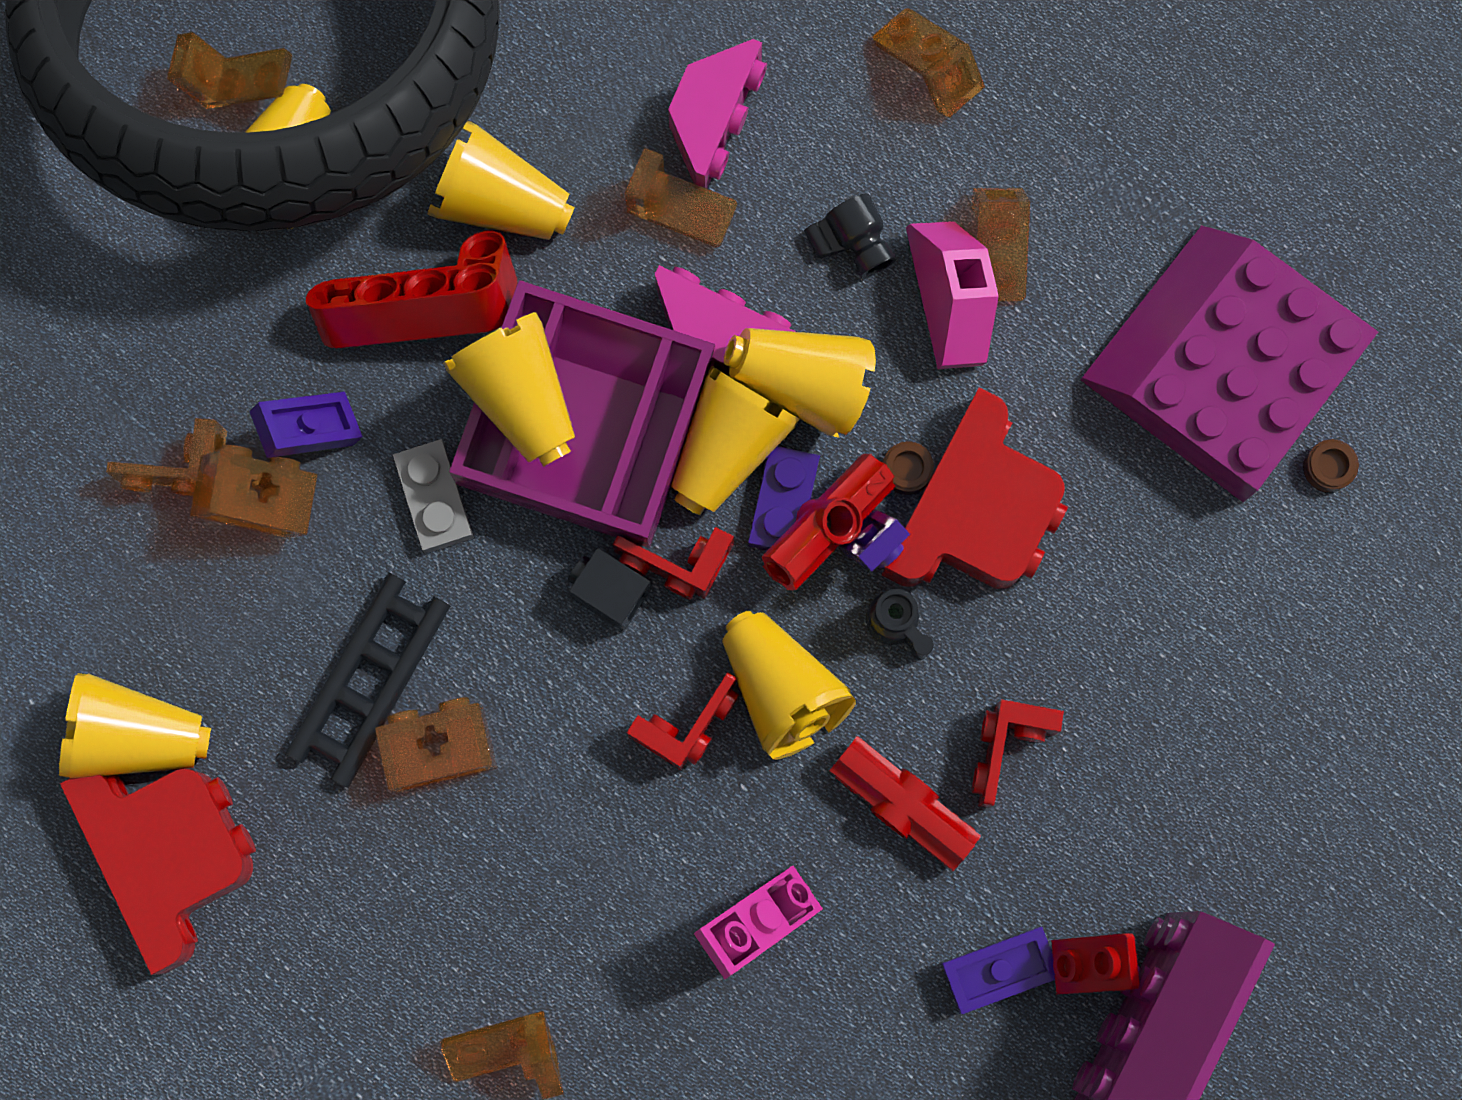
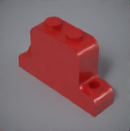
[882,387,1068,589]
[60,769,256,975]

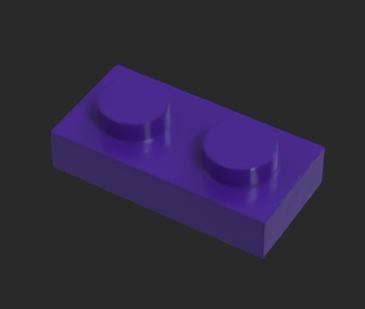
[249,392,363,458]
[748,446,820,550]
[838,509,910,571]
[941,926,1055,1015]

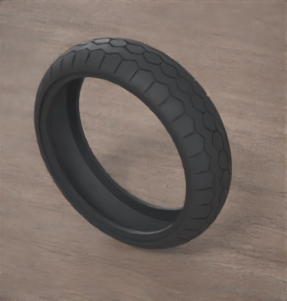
[5,0,500,231]

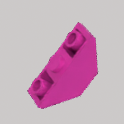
[668,39,767,192]
[906,222,999,369]
[655,265,796,374]
[694,866,823,979]

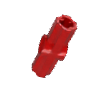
[762,454,895,590]
[829,736,981,871]

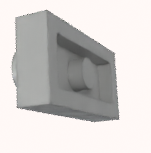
[393,439,474,554]

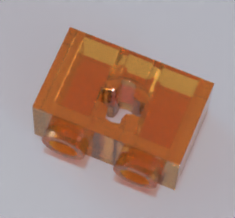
[190,445,317,538]
[375,697,498,793]

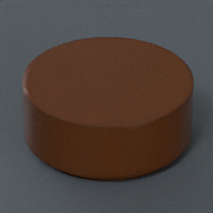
[1303,439,1359,493]
[883,441,934,495]

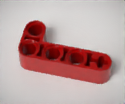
[306,231,518,348]

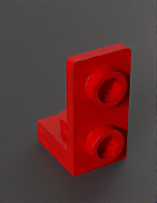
[612,527,734,600]
[626,673,740,770]
[972,699,1064,808]
[1051,933,1140,994]

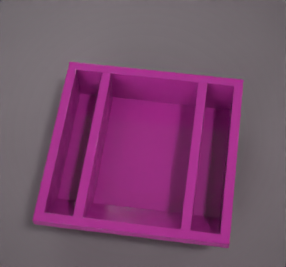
[1081,225,1378,503]
[449,280,715,549]
[1072,911,1275,1100]

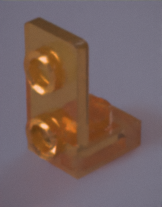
[873,8,985,118]
[167,32,292,109]
[625,148,737,247]
[972,188,1030,301]
[106,418,227,497]
[440,1011,564,1100]

